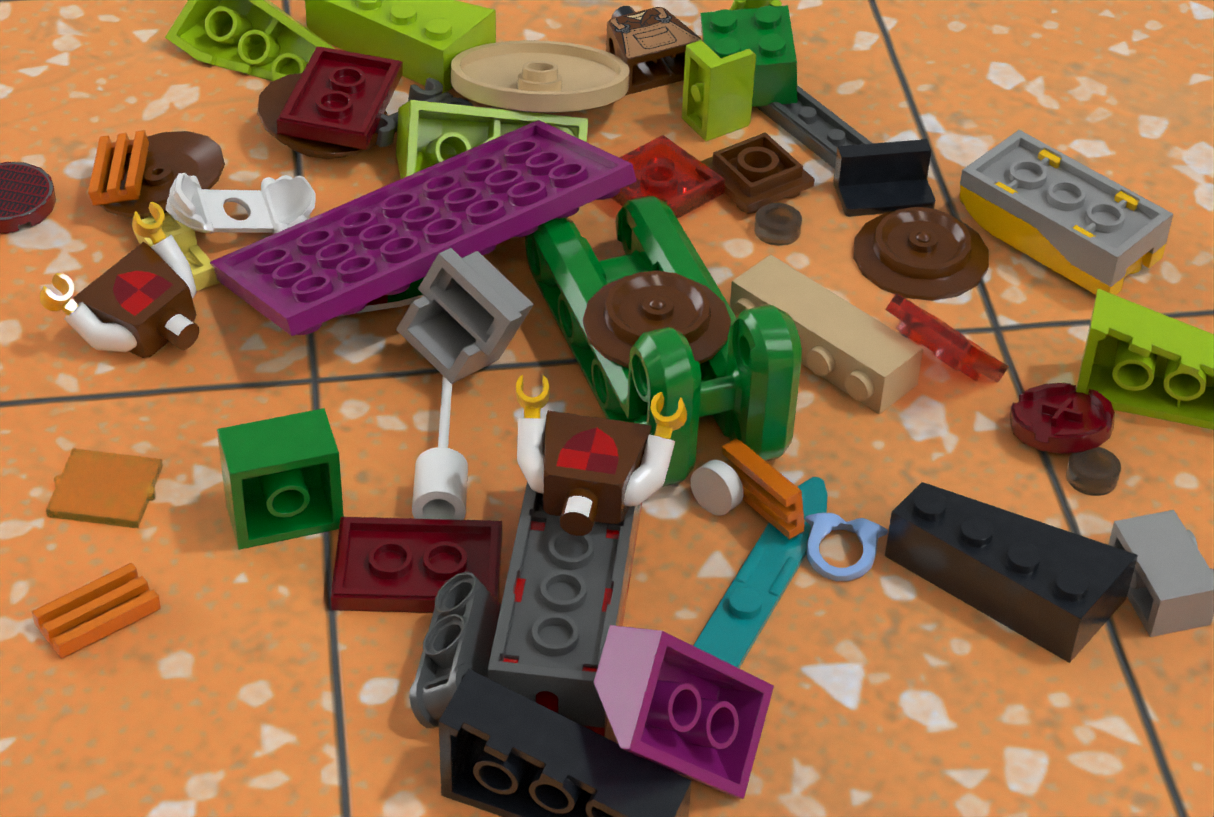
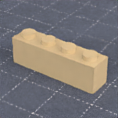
[730,254,923,414]

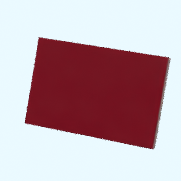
[277,46,403,150]
[331,517,502,613]

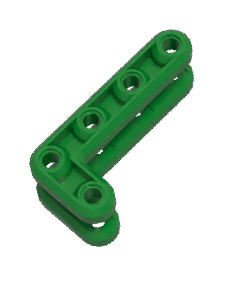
[525,196,802,487]

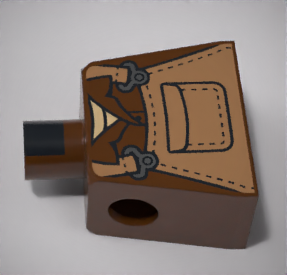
[606,6,702,95]

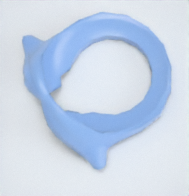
[805,512,888,581]

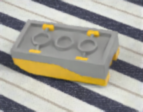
[959,130,1173,295]

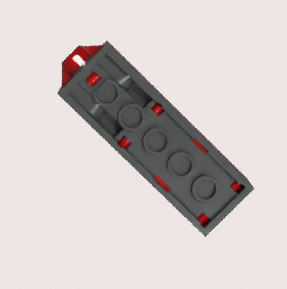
[488,482,642,737]

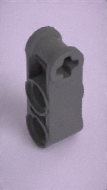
[409,572,501,729]

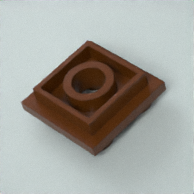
[699,132,815,213]

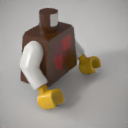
[40,202,199,358]
[516,375,687,536]

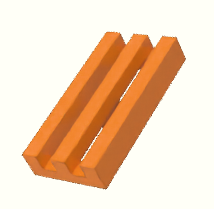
[88,130,149,206]
[721,438,805,540]
[32,562,161,659]

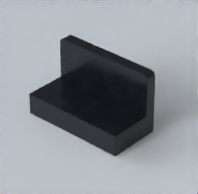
[833,139,936,217]

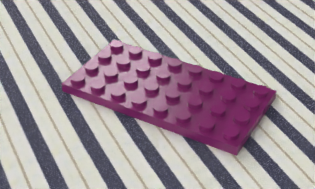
[210,120,636,336]

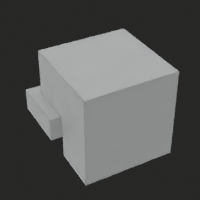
[396,248,534,384]

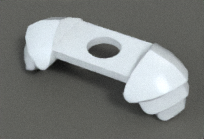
[165,173,316,234]

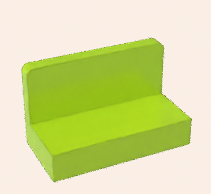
[682,40,756,141]

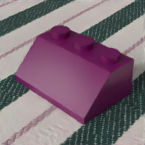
[594,625,774,799]

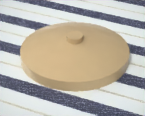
[451,40,630,113]

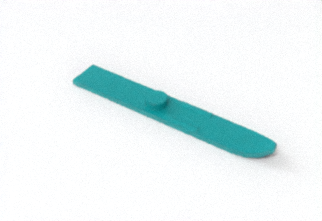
[693,477,828,668]

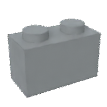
[1108,510,1214,637]

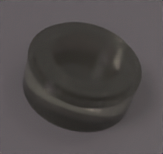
[754,203,802,246]
[1066,447,1121,496]

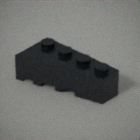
[885,482,1138,663]
[439,669,692,817]

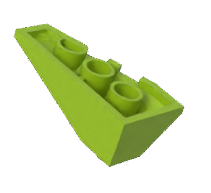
[165,0,335,81]
[396,100,588,179]

